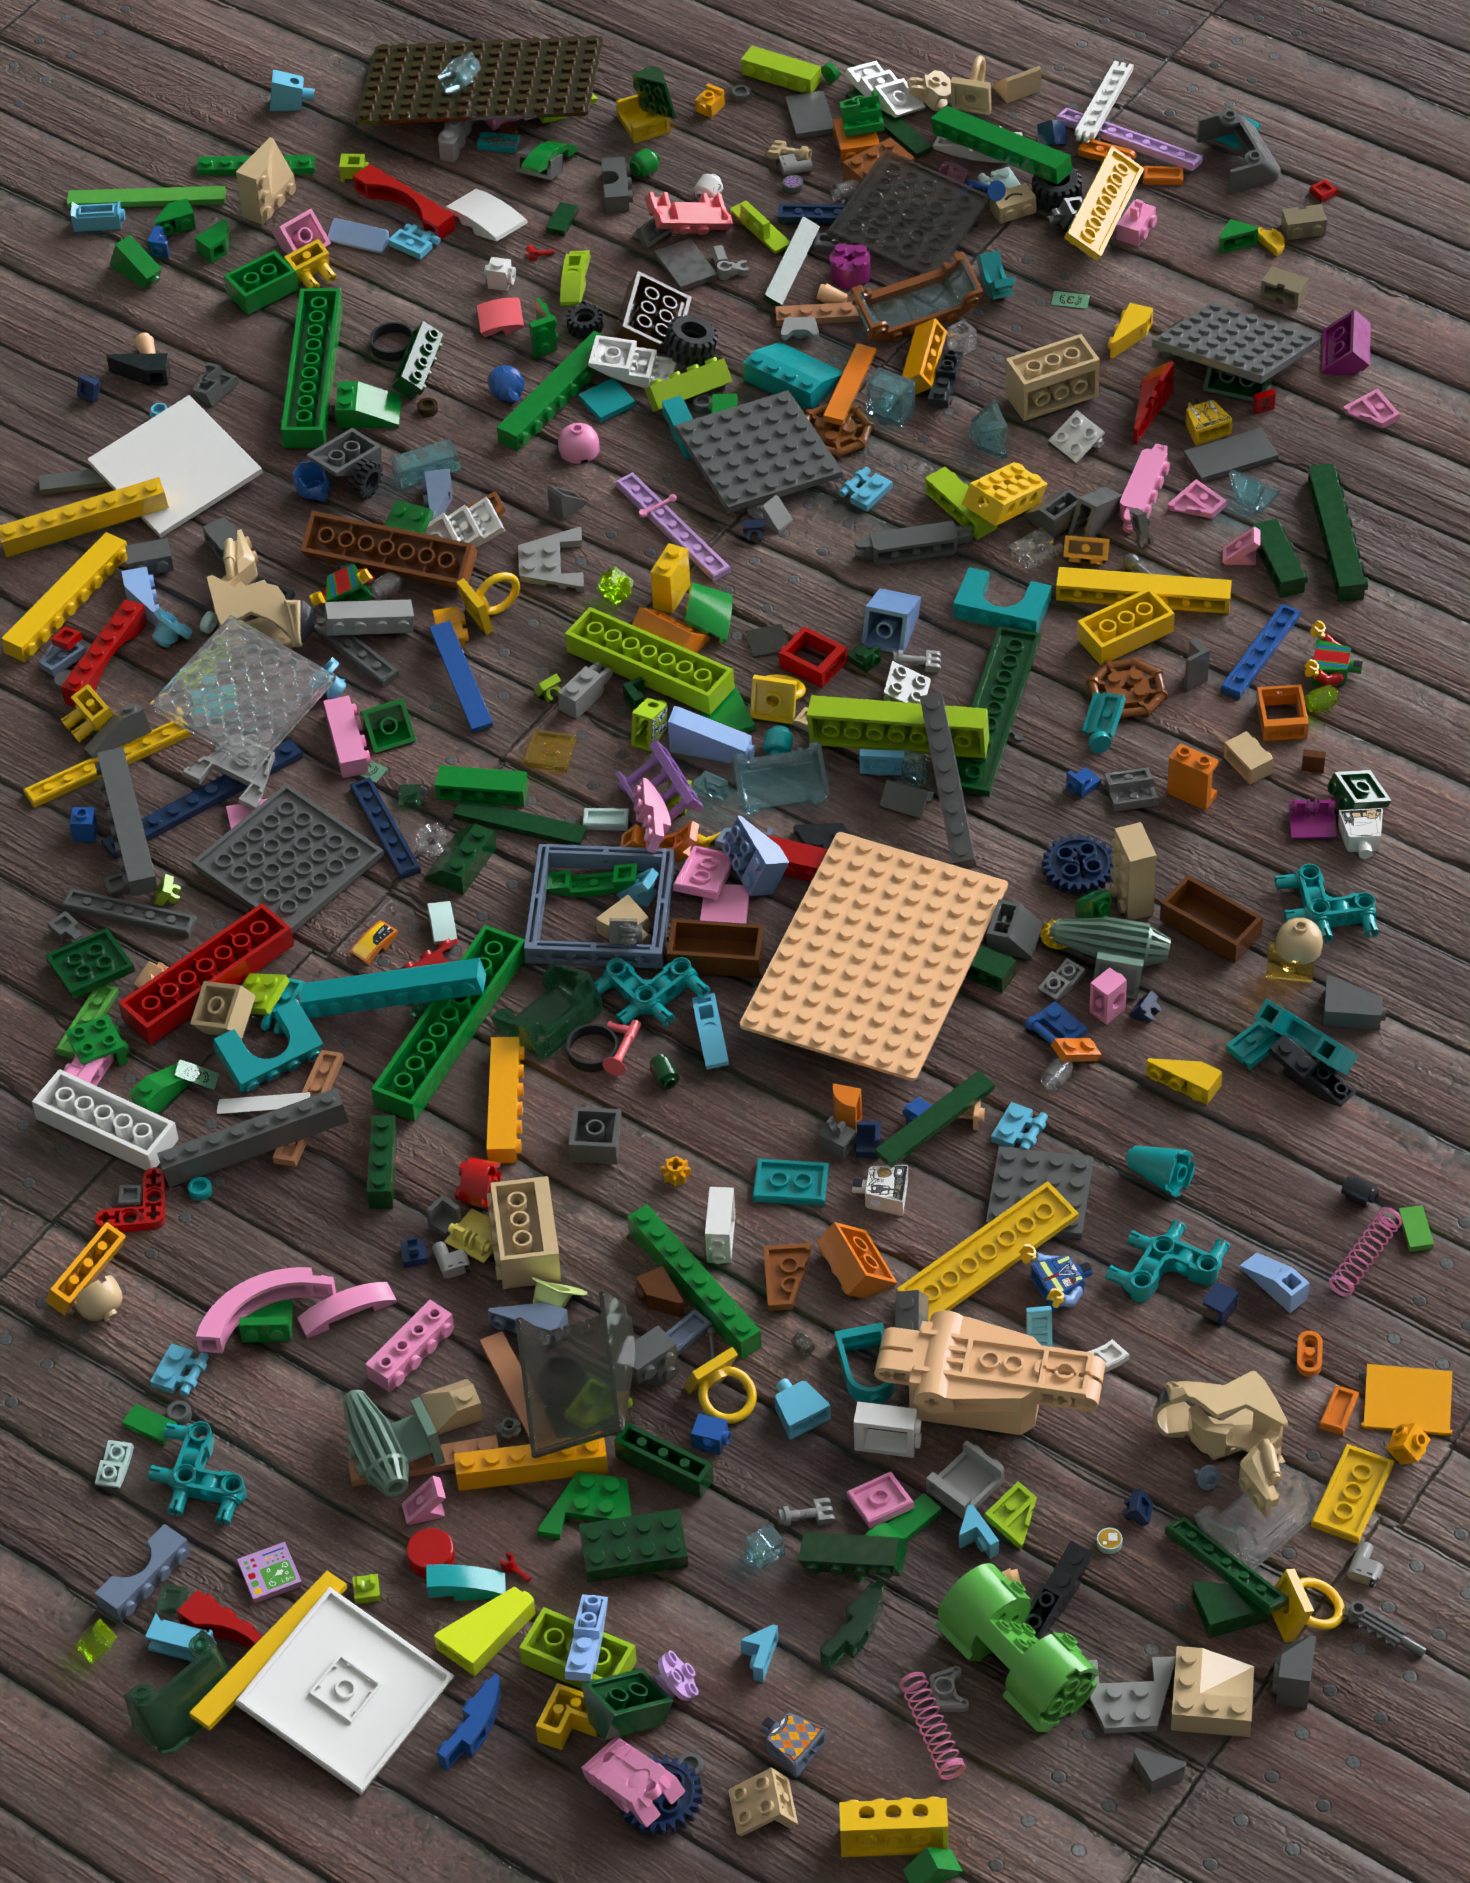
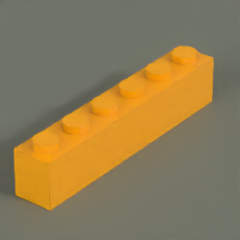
[487,1037,525,1163]
[454,1435,608,1491]

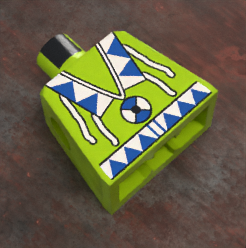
[631,698,669,752]

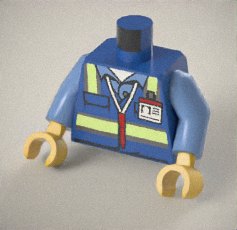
[1019,1244,1093,1312]

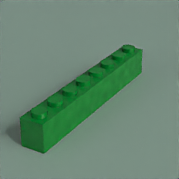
[931,105,1072,184]
[496,331,604,451]
[627,1204,762,1359]

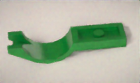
[856,1493,942,1582]

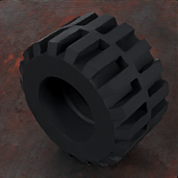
[1032,166,1082,213]
[663,315,718,367]

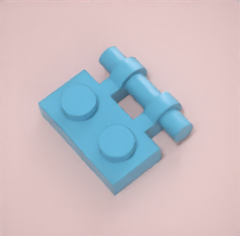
[388,224,441,260]
[839,467,893,511]
[991,1102,1048,1149]
[150,1343,209,1397]

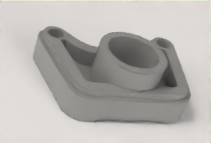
[781,316,819,340]
[929,1666,969,1712]

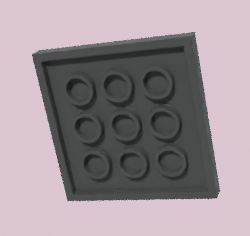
[986,1146,1094,1239]

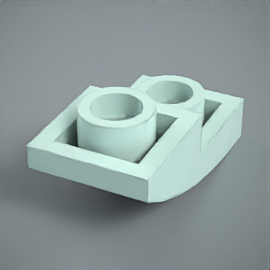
[427,901,457,945]
[95,1440,134,1488]

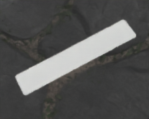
[217,1092,310,1114]

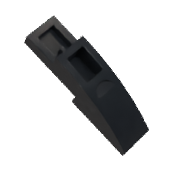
[927,350,963,408]
[1267,1034,1357,1108]
[1024,1541,1095,1640]

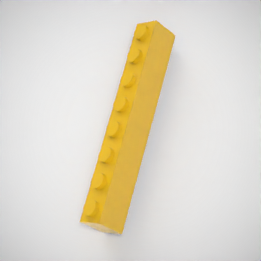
[0,477,169,557]
[1,532,128,662]
[1056,567,1232,614]

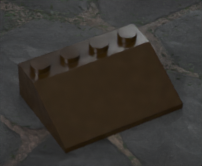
[613,271,692,354]

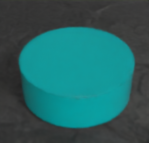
[1088,731,1112,753]
[188,1177,212,1201]

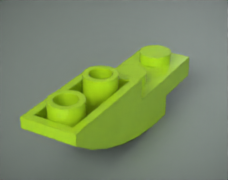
[560,250,591,307]

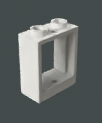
[705,1187,736,1264]
[854,1401,922,1458]

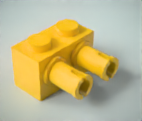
[284,239,337,288]
[60,684,114,743]

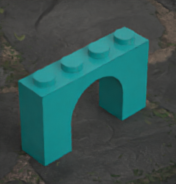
[953,567,1052,632]
[1254,998,1359,1075]
[213,999,323,1094]

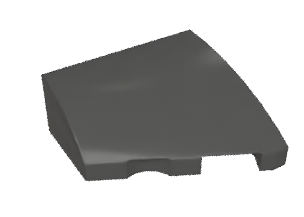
[193,362,239,407]

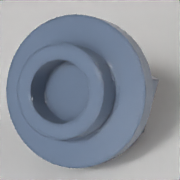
[1194,1464,1221,1490]

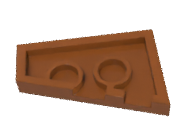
[764,1243,812,1311]

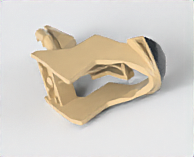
[207,529,317,655]
[1152,1371,1288,1518]

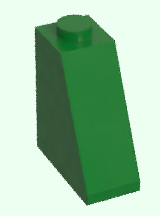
[109,235,162,289]

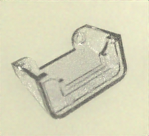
[1194,1462,1317,1568]

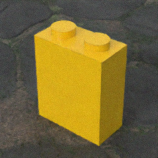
[650,543,690,614]

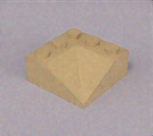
[236,137,296,225]
[1171,1646,1254,1737]

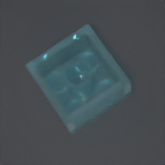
[866,367,915,427]

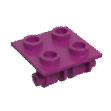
[1288,798,1337,839]

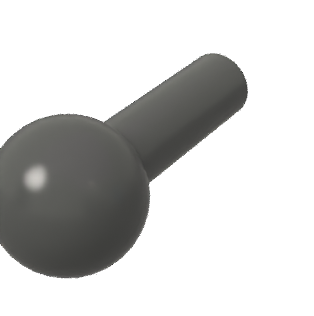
[1123,553,1152,574]

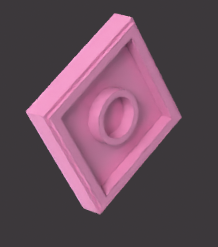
[846,1472,915,1529]

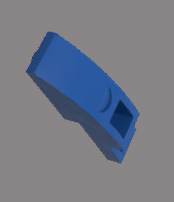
[437,1673,501,1771]

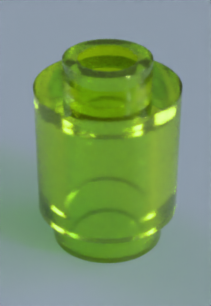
[1304,684,1339,712]

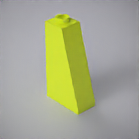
[434,1587,536,1677]

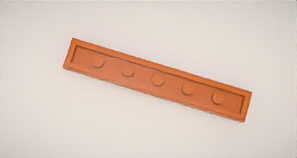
[823,343,876,426]

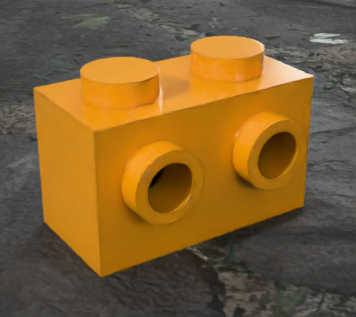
[1063,535,1110,564]

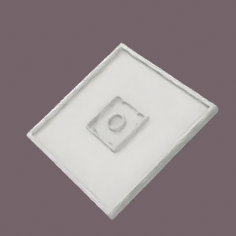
[87,395,263,538]
[235,1587,454,1795]

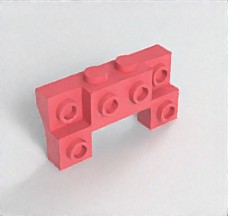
[645,192,733,235]

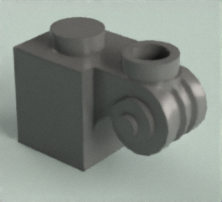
[609,918,642,946]

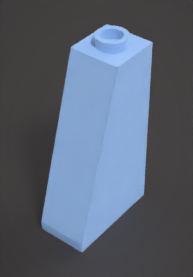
[668,706,755,766]

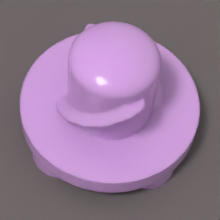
[652,1651,698,1701]

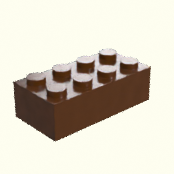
[1160,875,1263,963]
[667,918,765,978]

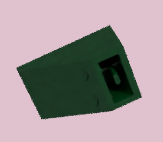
[632,66,677,119]

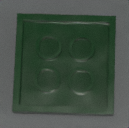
[45,928,136,999]

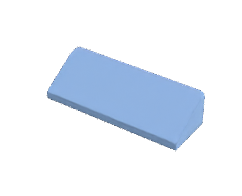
[328,218,389,254]

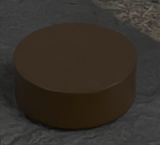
[417,397,438,417]

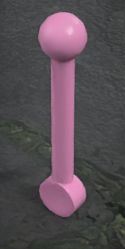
[639,494,677,518]

